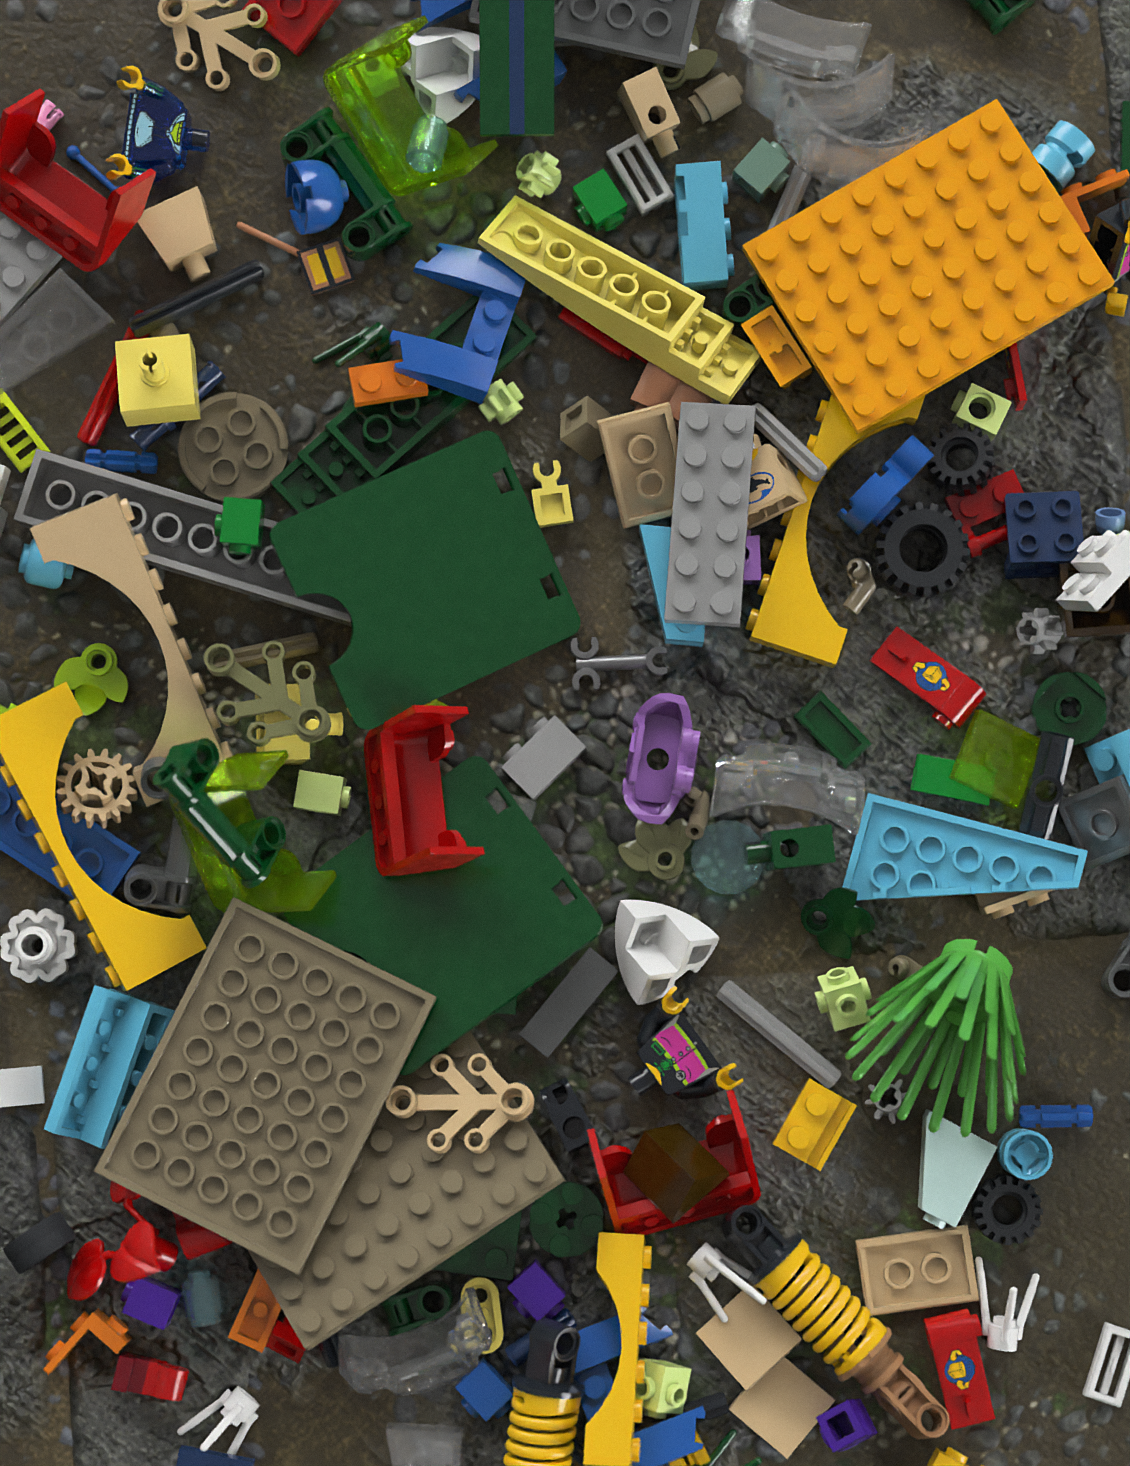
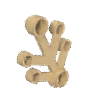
[158,0,281,91]
[386,1053,535,1154]

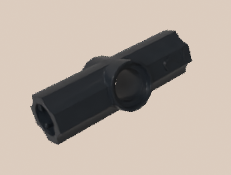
[1018,730,1074,841]

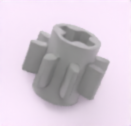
[1016,608,1064,654]
[865,1079,906,1124]

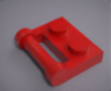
[944,469,1024,559]

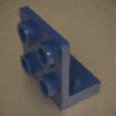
[1004,491,1084,579]

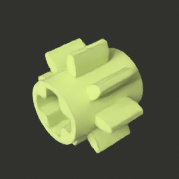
[516,151,561,198]
[478,379,524,425]

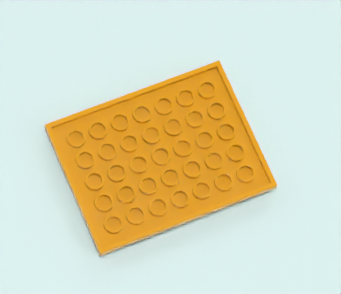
[742,99,1115,434]

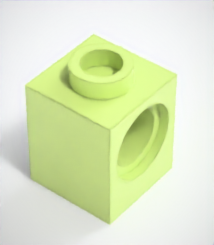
[950,383,1012,441]
[293,770,352,816]

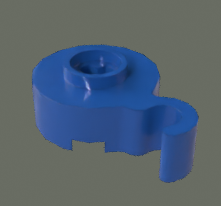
[836,435,934,536]

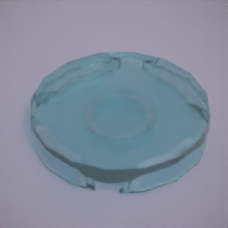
[691,820,765,894]

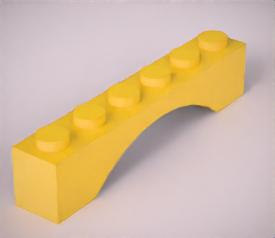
[583,1232,652,1466]

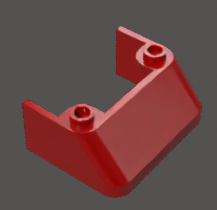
[0,89,156,272]
[364,705,484,876]
[587,1090,761,1235]

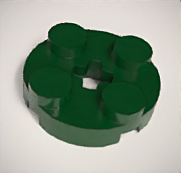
[1030,672,1107,746]
[529,1181,604,1257]

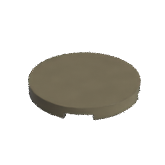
[178,392,289,502]

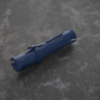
[129,360,226,452]

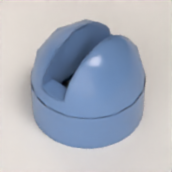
[1095,507,1126,535]

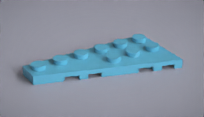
[842,793,1088,901]

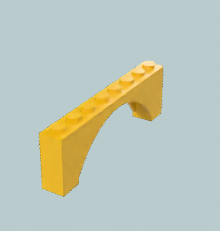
[745,394,925,668]
[0,682,207,991]

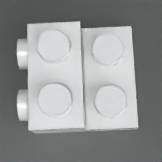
[1056,530,1130,611]

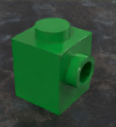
[572,168,627,233]
[214,497,265,555]

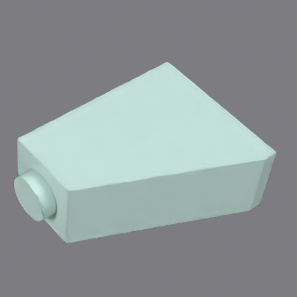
[918,1109,997,1229]

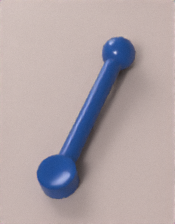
[66,145,121,192]

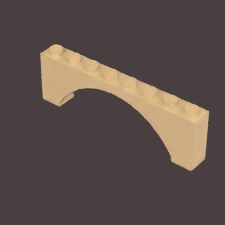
[30,493,235,807]

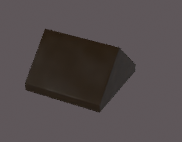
[1056,563,1130,638]
[623,1123,729,1224]

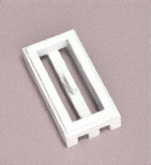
[606,134,674,217]
[1082,1322,1130,1408]

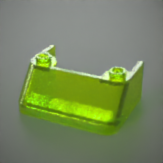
[323,15,498,196]
[169,750,337,913]

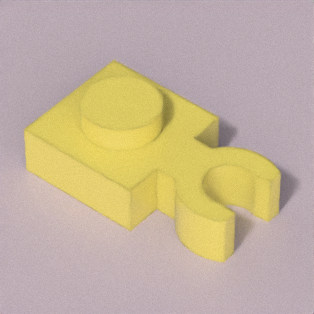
[531,460,574,528]

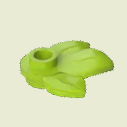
[54,643,129,716]

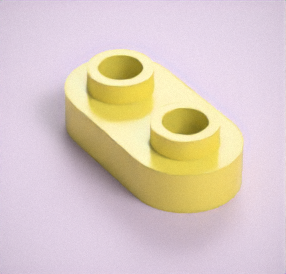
[461,1276,504,1354]

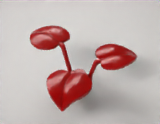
[67,1180,178,1301]

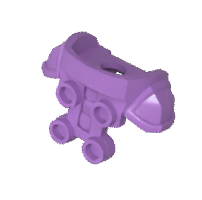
[622,693,700,824]

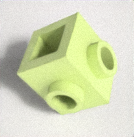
[814,966,872,1032]
[636,1358,691,1419]

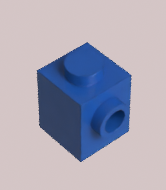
[455,1357,513,1421]

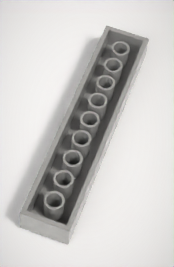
[14,449,352,627]

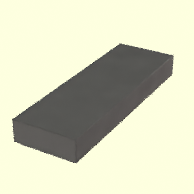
[519,948,618,1058]

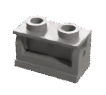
[501,715,586,801]

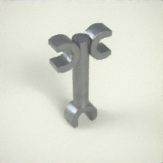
[571,637,668,691]

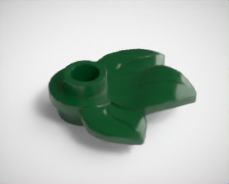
[800,887,875,958]

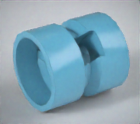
[1032,120,1095,192]
[996,1128,1053,1180]

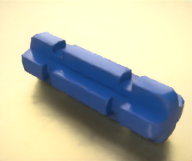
[85,449,158,474]
[1018,1105,1093,1128]

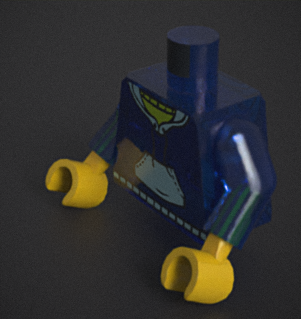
[105,66,210,183]

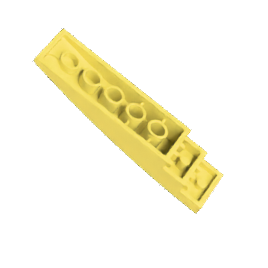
[478,195,761,404]

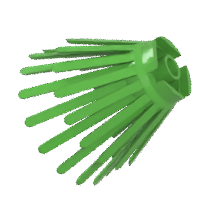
[845,939,1026,1137]

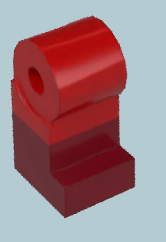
[111,1351,189,1401]

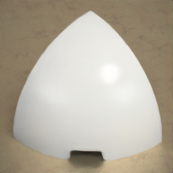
[396,27,480,128]
[615,900,720,1005]

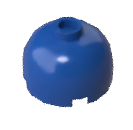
[285,160,349,235]

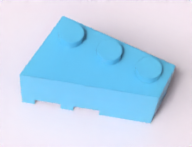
[674,161,734,290]
[639,524,705,647]

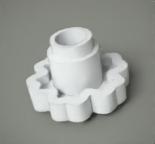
[0,908,78,983]

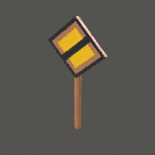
[236,222,356,295]

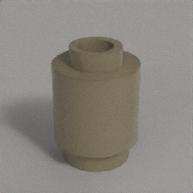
[687,72,744,124]

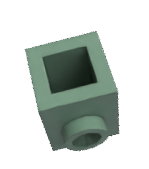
[732,137,790,203]

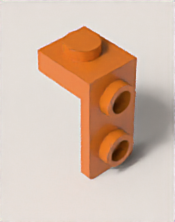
[1060,169,1130,237]
[43,1308,132,1375]

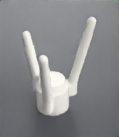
[687,1242,767,1323]
[975,1257,1040,1352]
[177,1386,260,1455]

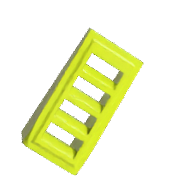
[0,392,50,473]

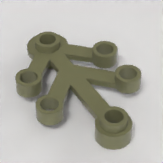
[204,640,331,747]

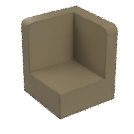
[560,396,613,461]

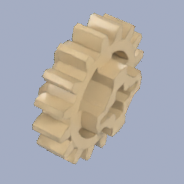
[56,749,138,829]

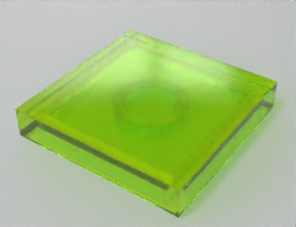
[949,709,1040,809]

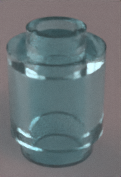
[406,115,449,173]
[181,1269,224,1327]

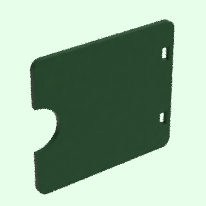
[269,431,581,730]
[280,756,603,1075]

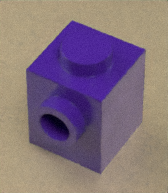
[507,1259,566,1321]
[816,1399,878,1452]

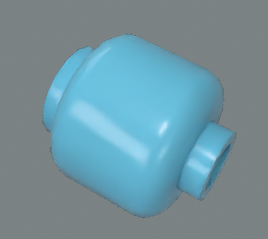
[18,538,74,589]

